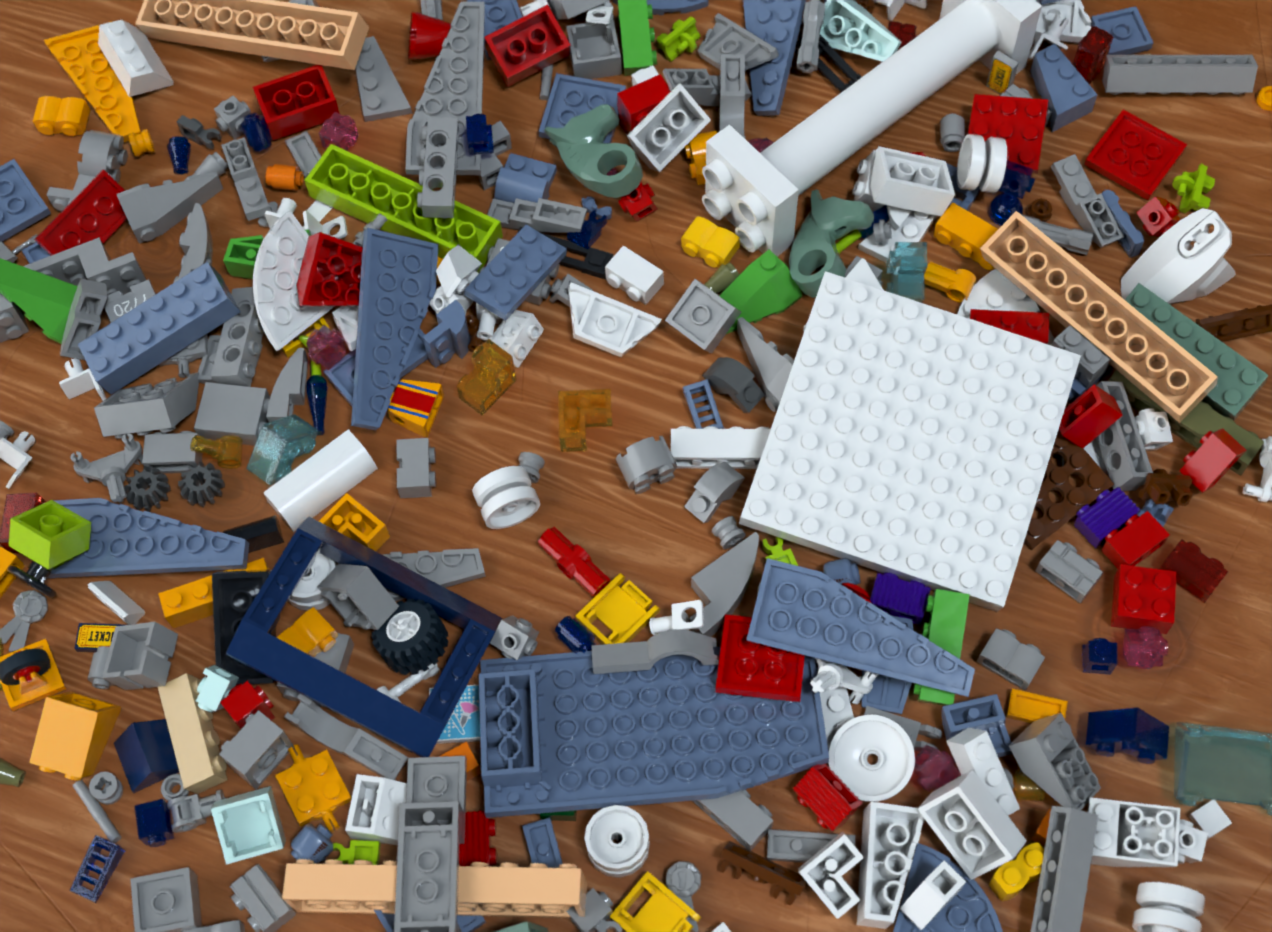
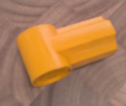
[921,261,976,303]

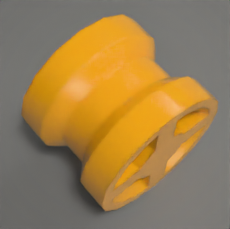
[128,129,155,157]

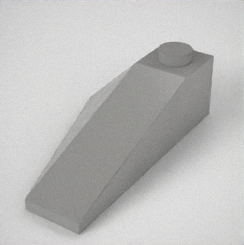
[737,317,794,412]

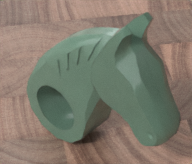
[544,104,643,198]
[789,189,874,298]

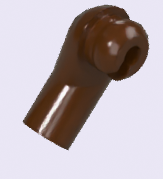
[466,314,484,352]

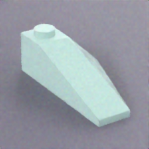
[820,0,902,62]

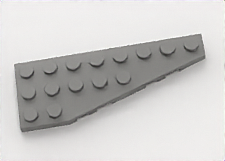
[406,2,485,175]

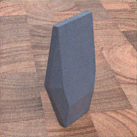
[861,616,913,715]

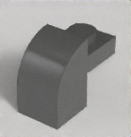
[702,357,765,413]

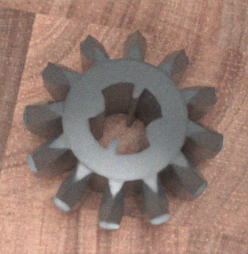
[178,461,225,508]
[124,466,171,512]

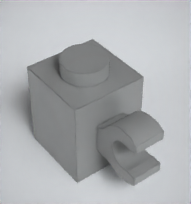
[566,888,622,932]

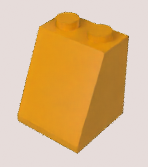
[29,692,122,781]

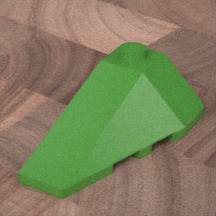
[719,250,803,334]
[0,258,77,344]

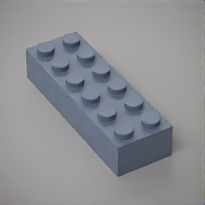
[78,261,241,395]

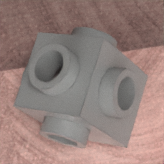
[214,95,254,140]
[490,615,539,660]

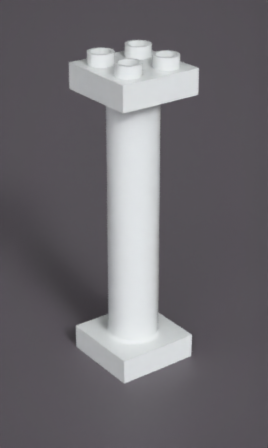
[702,0,1042,257]

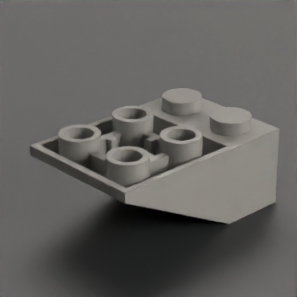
[1009,713,1101,810]

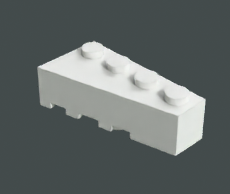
[857,802,925,929]

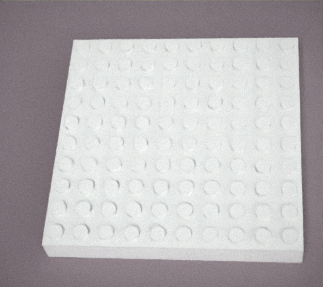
[739,271,1081,612]

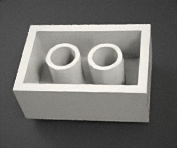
[918,769,1027,880]

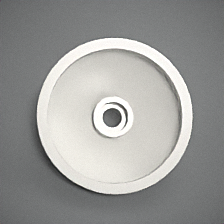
[829,715,915,802]

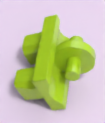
[656,16,701,62]
[1172,163,1215,213]

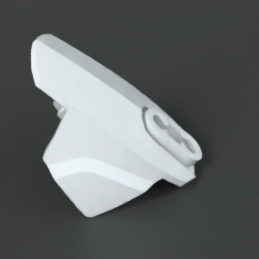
[1121,208,1236,304]

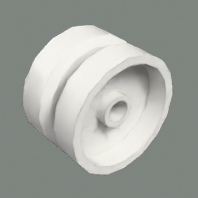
[957,134,1007,193]
[472,466,540,529]
[288,546,337,611]
[585,805,650,878]
[1132,882,1205,932]

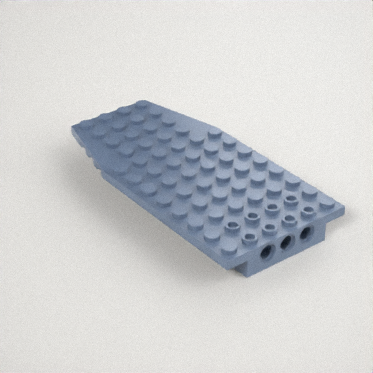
[479,646,829,818]

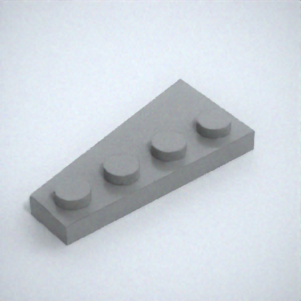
[355,36,412,122]
[382,548,486,601]

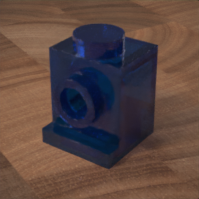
[466,114,494,155]
[1082,638,1118,675]

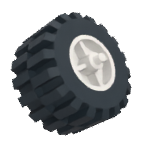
[372,599,448,675]

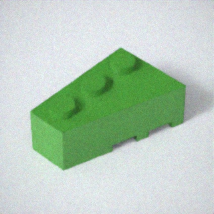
[618,0,657,76]
[223,229,311,279]

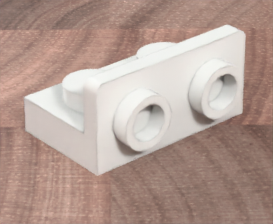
[484,310,544,368]

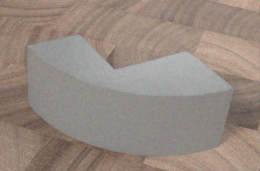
[478,121,512,190]

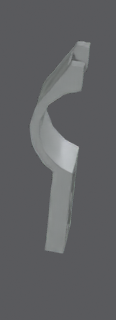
[719,54,745,138]
[591,629,719,674]
[284,693,408,780]

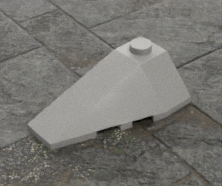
[116,172,223,244]

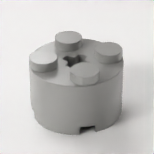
[77,130,128,183]
[616,436,677,494]

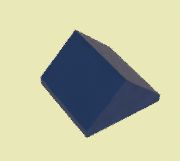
[114,719,179,793]

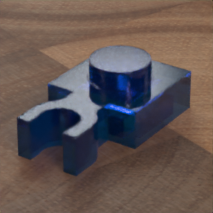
[567,210,607,249]

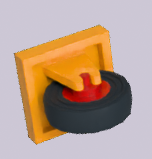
[0,638,66,712]

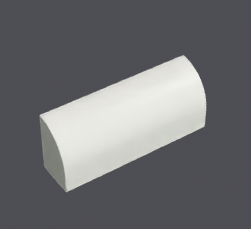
[263,429,378,532]

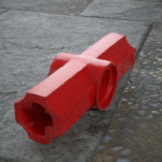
[538,526,610,597]

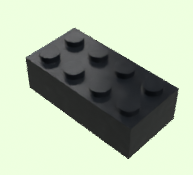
[212,569,276,685]

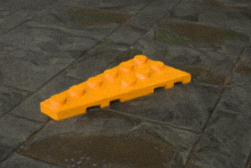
[44,22,141,143]

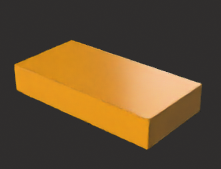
[1006,688,1068,723]

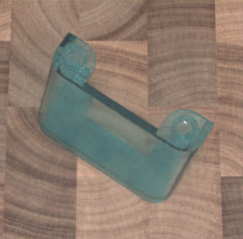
[1174,722,1272,816]

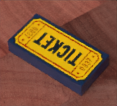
[74,623,126,652]

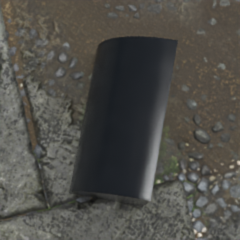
[223,515,284,553]

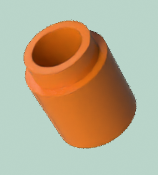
[266,164,304,191]

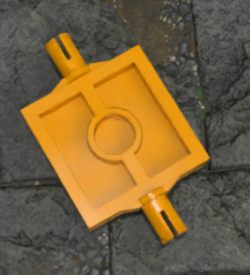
[275,745,352,833]

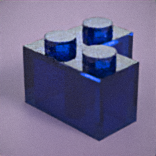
[1086,707,1170,764]

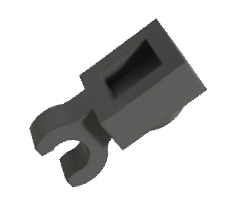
[177,115,222,149]

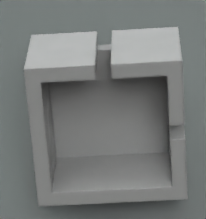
[102,622,178,690]

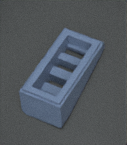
[682,379,724,429]

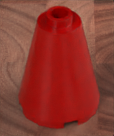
[408,12,451,60]

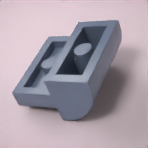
[495,153,557,203]
[423,300,470,368]
[942,694,1013,757]

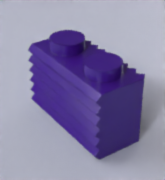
[1074,487,1140,549]
[870,572,931,625]

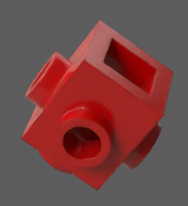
[618,181,658,222]
[1136,196,1181,237]

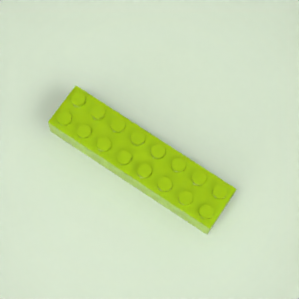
[304,144,503,273]

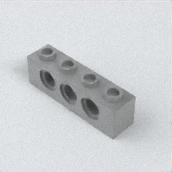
[417,116,459,218]
[210,287,264,387]
[1096,381,1153,491]

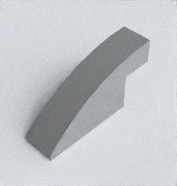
[689,532,759,637]

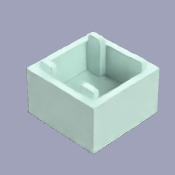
[211,786,286,865]

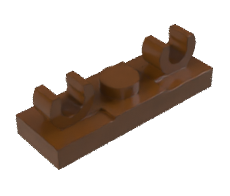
[1196,304,1272,342]
[720,841,807,905]

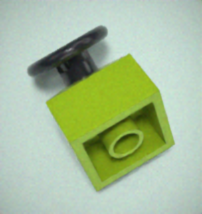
[7,500,91,598]

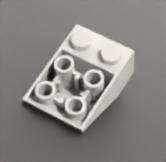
[345,774,407,845]
[1088,797,1180,867]

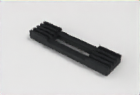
[796,35,862,92]
[518,227,614,280]

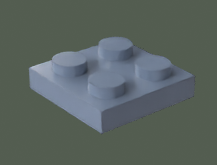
[1091,6,1153,58]

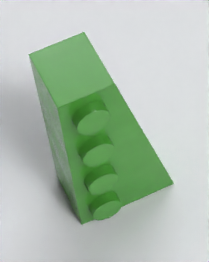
[913,589,970,706]

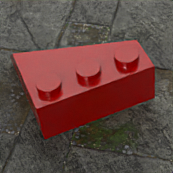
[296,232,363,306]

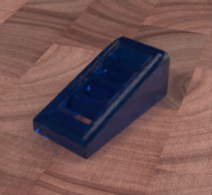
[70,835,125,903]

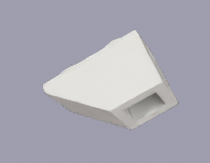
[436,245,482,298]
[900,861,966,931]

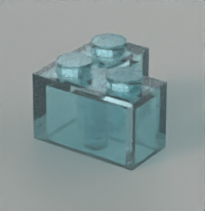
[886,242,927,303]
[246,414,319,485]

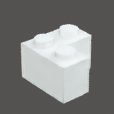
[798,831,864,919]

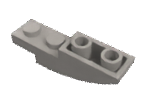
[663,69,751,107]
[221,137,271,221]
[1051,154,1124,248]
[174,203,213,283]

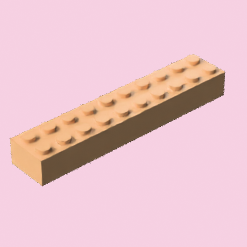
[135,0,369,70]
[980,211,1218,423]
[282,859,587,918]

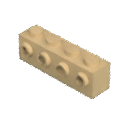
[158,673,227,794]

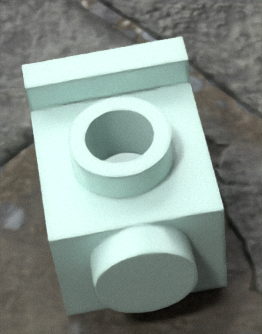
[196,665,239,712]

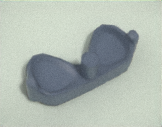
[581,197,612,220]

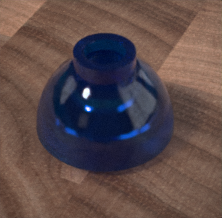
[988,193,1023,225]

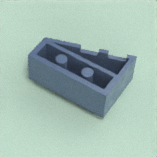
[1030,44,1097,132]

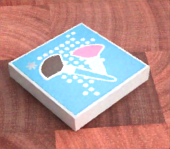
[429,685,481,744]

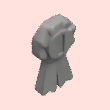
[0,590,48,652]
[666,861,701,932]

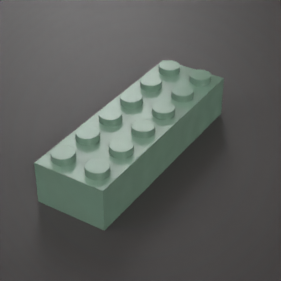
[1125,283,1269,421]

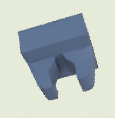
[1138,499,1174,527]

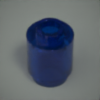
[241,113,272,151]
[555,616,595,654]

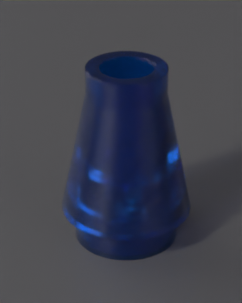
[167,136,191,175]

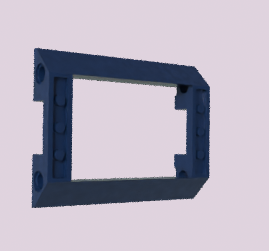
[226,517,502,757]

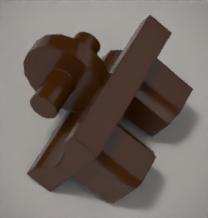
[1138,469,1193,506]

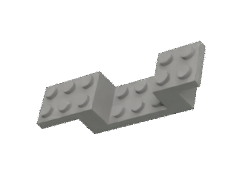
[0,238,147,343]
[394,756,467,932]

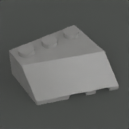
[94,372,199,438]

